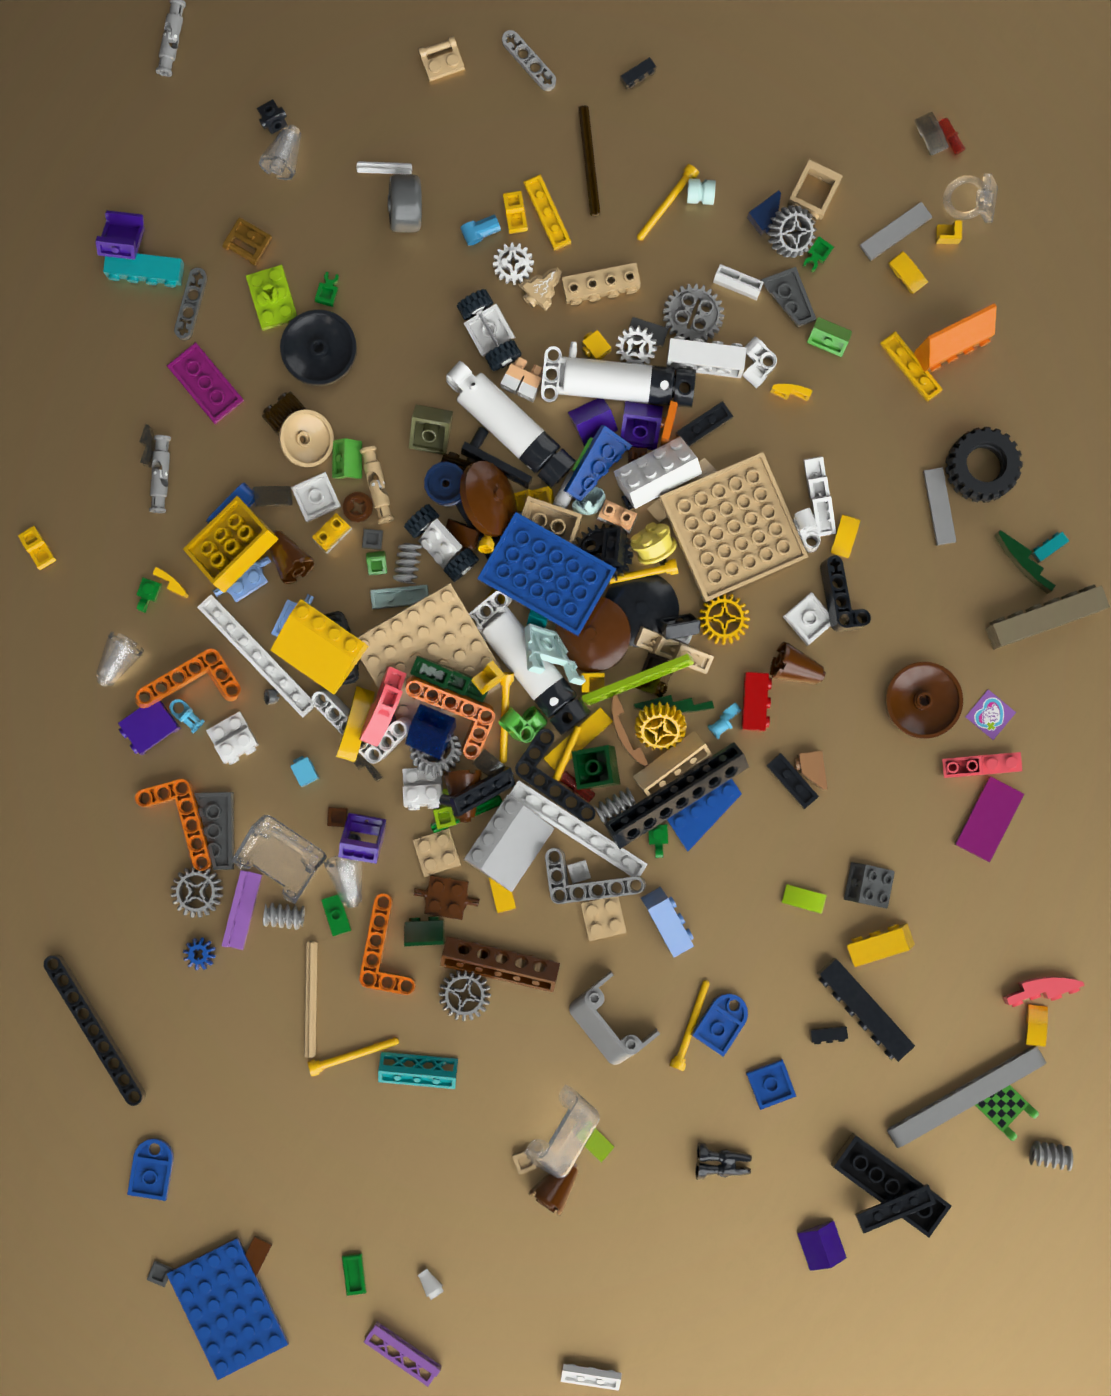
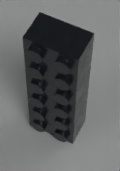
[831,1133,952,1238]

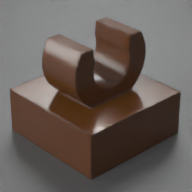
[628,448,647,463]

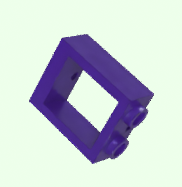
[338,813,387,864]

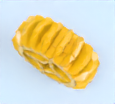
[698,593,750,645]
[634,701,686,751]

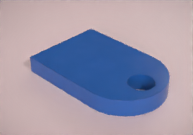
[691,993,748,1057]
[127,1138,174,1201]

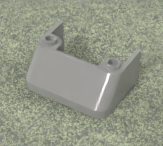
[569,971,660,1065]

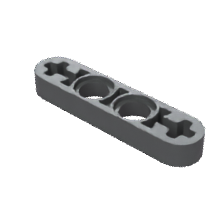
[174,268,208,340]

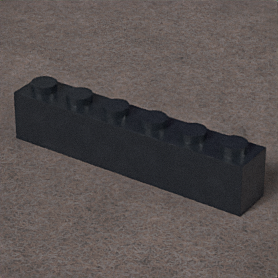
[817,958,915,1062]

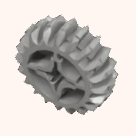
[767,205,817,258]
[410,726,462,777]
[171,866,223,918]
[439,970,491,1021]

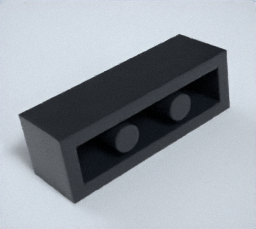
[620,57,656,89]
[809,1026,848,1044]

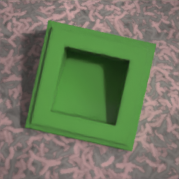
[366,551,387,575]

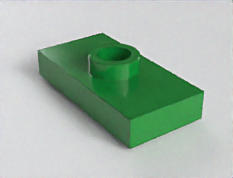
[321,894,352,936]

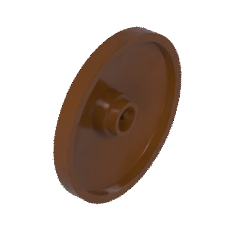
[460,461,517,537]
[555,597,631,672]
[885,662,963,739]

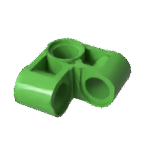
[498,706,547,743]

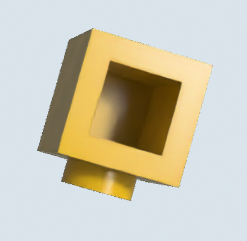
[582,330,611,360]

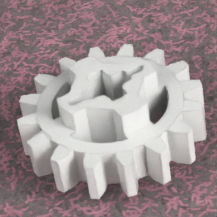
[493,242,534,285]
[616,325,657,364]

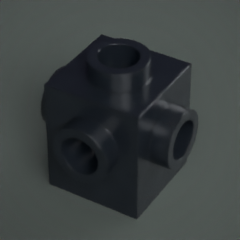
[257,99,288,135]

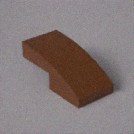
[446,518,480,549]

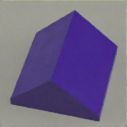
[568,398,618,447]
[797,1220,847,1271]

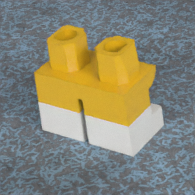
[312,513,352,554]

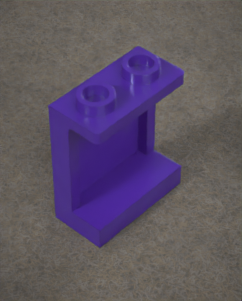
[96,210,145,260]
[118,700,181,755]

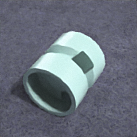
[687,178,716,205]

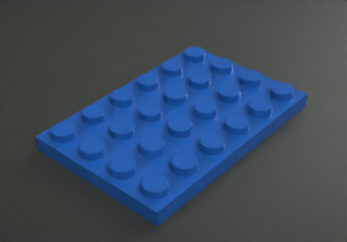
[477,512,616,636]
[167,1237,289,1380]

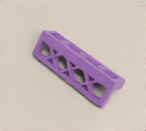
[222,870,262,950]
[364,1321,441,1387]

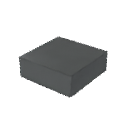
[362,529,383,550]
[147,1261,173,1287]

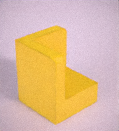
[936,220,962,244]
[471,661,505,695]
[581,673,605,694]

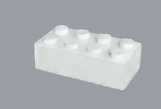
[666,336,747,378]
[614,436,702,509]

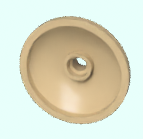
[279,410,334,467]

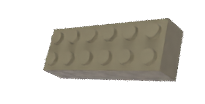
[985,584,1110,650]

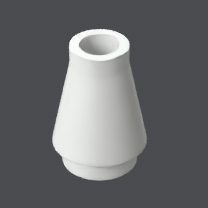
[418,1269,444,1300]

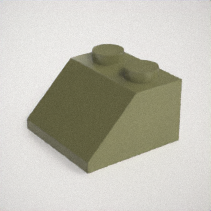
[409,405,453,455]

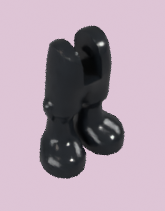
[695,1143,752,1180]

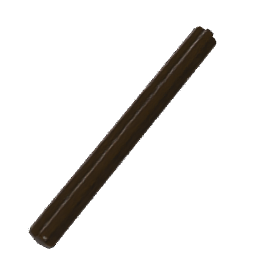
[579,105,600,216]

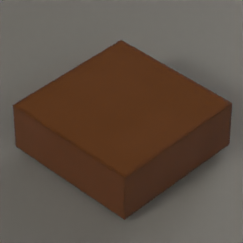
[327,807,348,827]

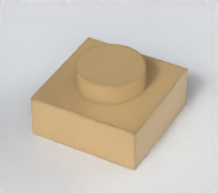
[512,1149,537,1175]

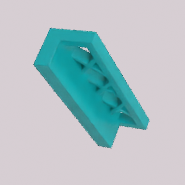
[378,1052,458,1089]

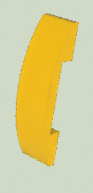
[336,686,375,762]

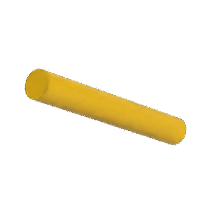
[552,726,582,781]

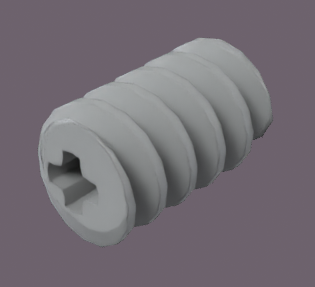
[393,543,423,584]
[593,787,636,824]
[263,903,305,930]
[1029,1141,1073,1171]

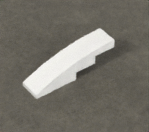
[803,456,836,537]

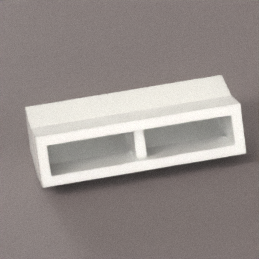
[713,264,764,301]

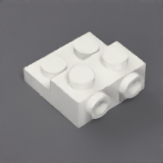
[206,711,259,765]
[402,768,443,811]

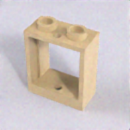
[787,159,843,221]

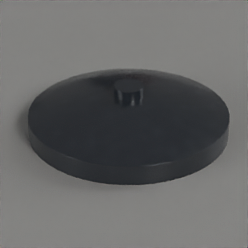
[280,310,357,386]
[605,575,679,648]

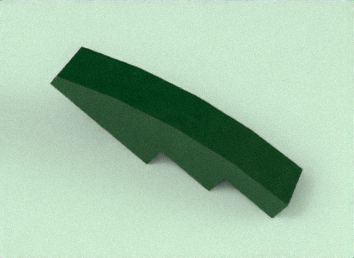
[995,530,1056,594]
[410,656,489,703]
[633,695,714,713]

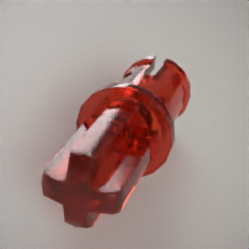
[938,118,966,155]
[559,771,595,802]

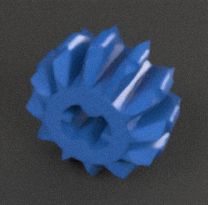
[183,937,216,970]

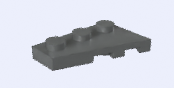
[760,267,816,327]

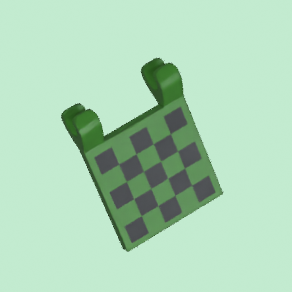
[975,1085,1039,1141]

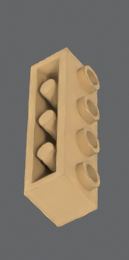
[562,263,641,305]
[633,731,712,797]

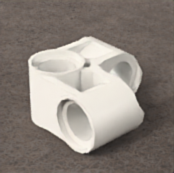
[742,336,777,389]
[793,508,821,553]

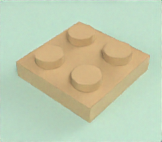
[413,828,461,877]
[581,896,627,941]

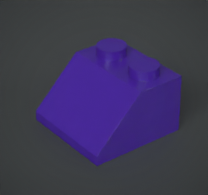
[620,401,663,450]

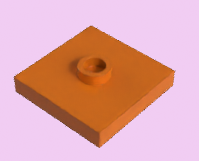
[660,401,678,446]

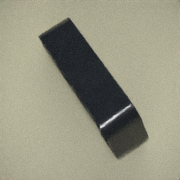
[820,555,871,632]

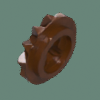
[343,492,373,523]

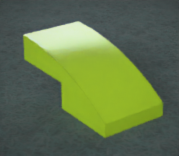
[433,789,456,830]
[782,884,827,914]

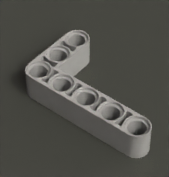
[545,848,646,904]

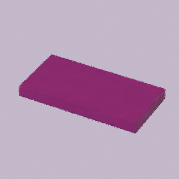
[167,342,244,424]
[954,776,1024,862]

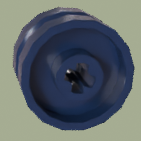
[424,462,463,507]

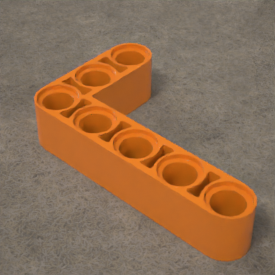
[135,649,241,708]
[405,676,495,760]
[135,779,212,871]
[359,893,416,995]

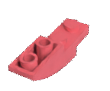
[359,666,407,747]
[942,752,1023,778]
[1003,977,1085,1007]

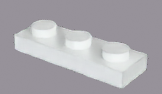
[561,1364,622,1391]

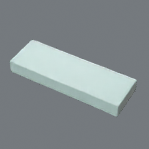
[370,585,429,610]

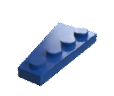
[563,425,632,501]
[667,779,742,852]

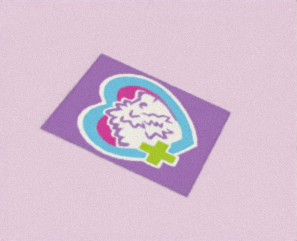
[966,689,1016,740]

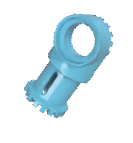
[169,699,205,733]
[707,702,742,739]

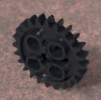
[574,524,634,584]

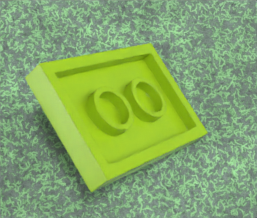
[246,265,297,330]

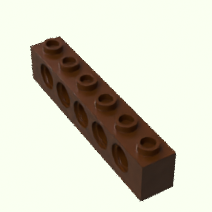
[440,936,560,993]

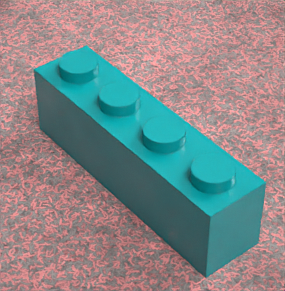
[103,253,184,288]

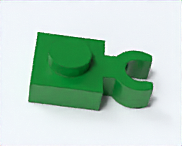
[803,237,834,273]
[315,272,339,307]

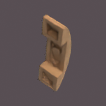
[612,694,648,767]

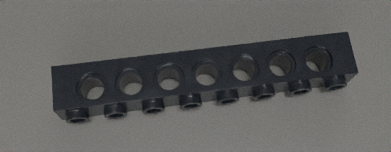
[604,742,749,849]

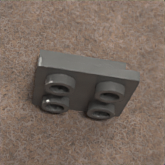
[844,862,895,909]

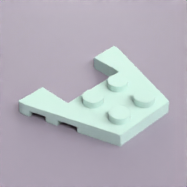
[524,623,586,685]

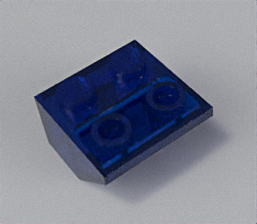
[405,704,456,760]

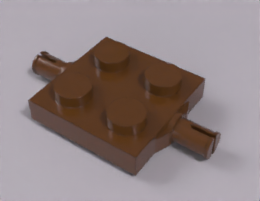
[414,875,479,920]

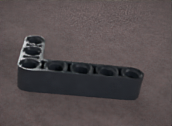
[515,729,596,822]

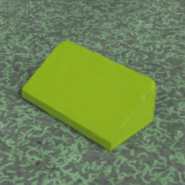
[573,1120,614,1162]

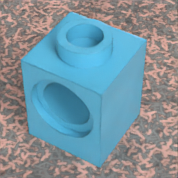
[290,756,319,787]

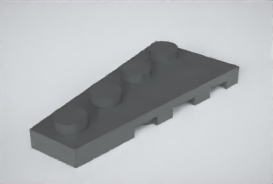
[194,792,234,870]

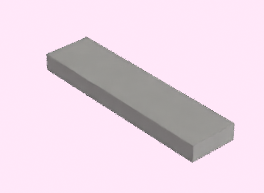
[860,202,932,261]
[923,467,957,546]

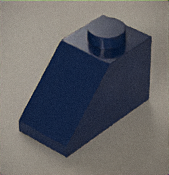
[747,190,781,235]

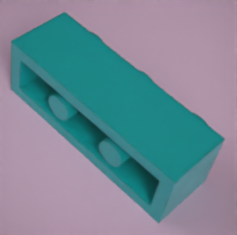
[1031,532,1069,563]

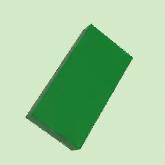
[342,1253,367,1296]

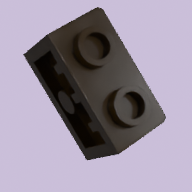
[635,652,674,698]

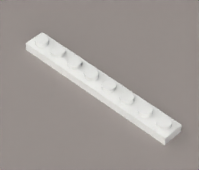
[197,594,315,718]
[509,780,648,877]

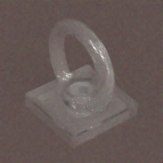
[943,173,998,223]

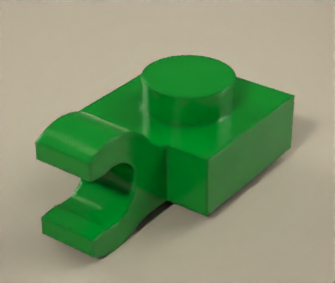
[136,577,162,613]
[648,824,668,858]

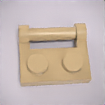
[418,36,465,81]

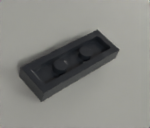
[675,401,734,447]
[766,753,819,809]

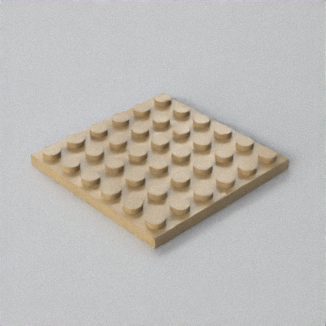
[659,452,808,602]
[357,582,503,740]

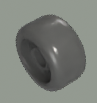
[388,174,422,233]

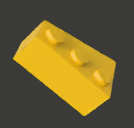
[847,923,915,967]

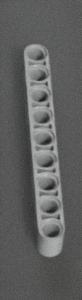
[887,1045,1046,1148]

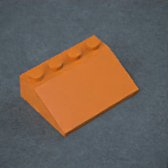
[914,303,997,372]

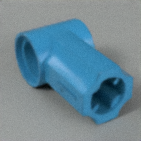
[460,214,501,246]

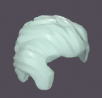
[572,487,605,515]

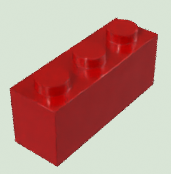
[741,672,772,732]

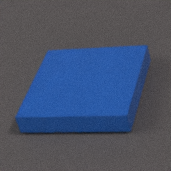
[746,1059,796,1110]

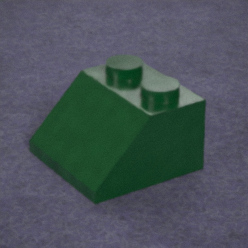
[572,745,620,790]
[404,916,445,947]

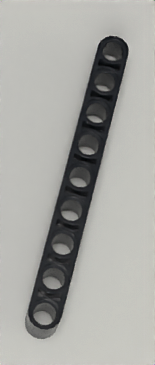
[44,955,146,1106]

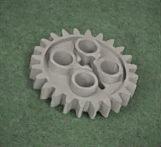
[663,284,725,342]

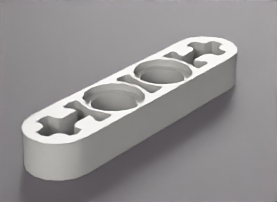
[502,30,556,91]

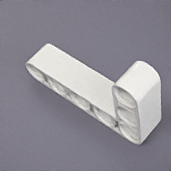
[312,688,412,764]

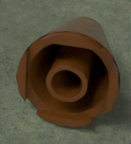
[269,530,315,584]
[770,642,826,684]
[444,770,482,823]
[528,1159,579,1216]

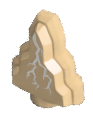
[519,267,562,311]

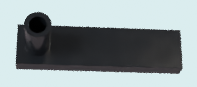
[461,427,532,489]
[439,767,515,817]
[855,1184,936,1234]

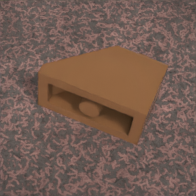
[795,751,828,790]

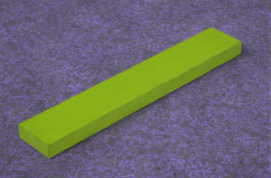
[582,654,694,706]

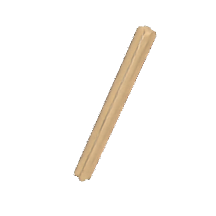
[304,941,318,1058]

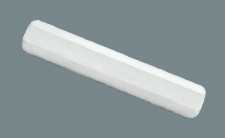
[356,161,412,174]

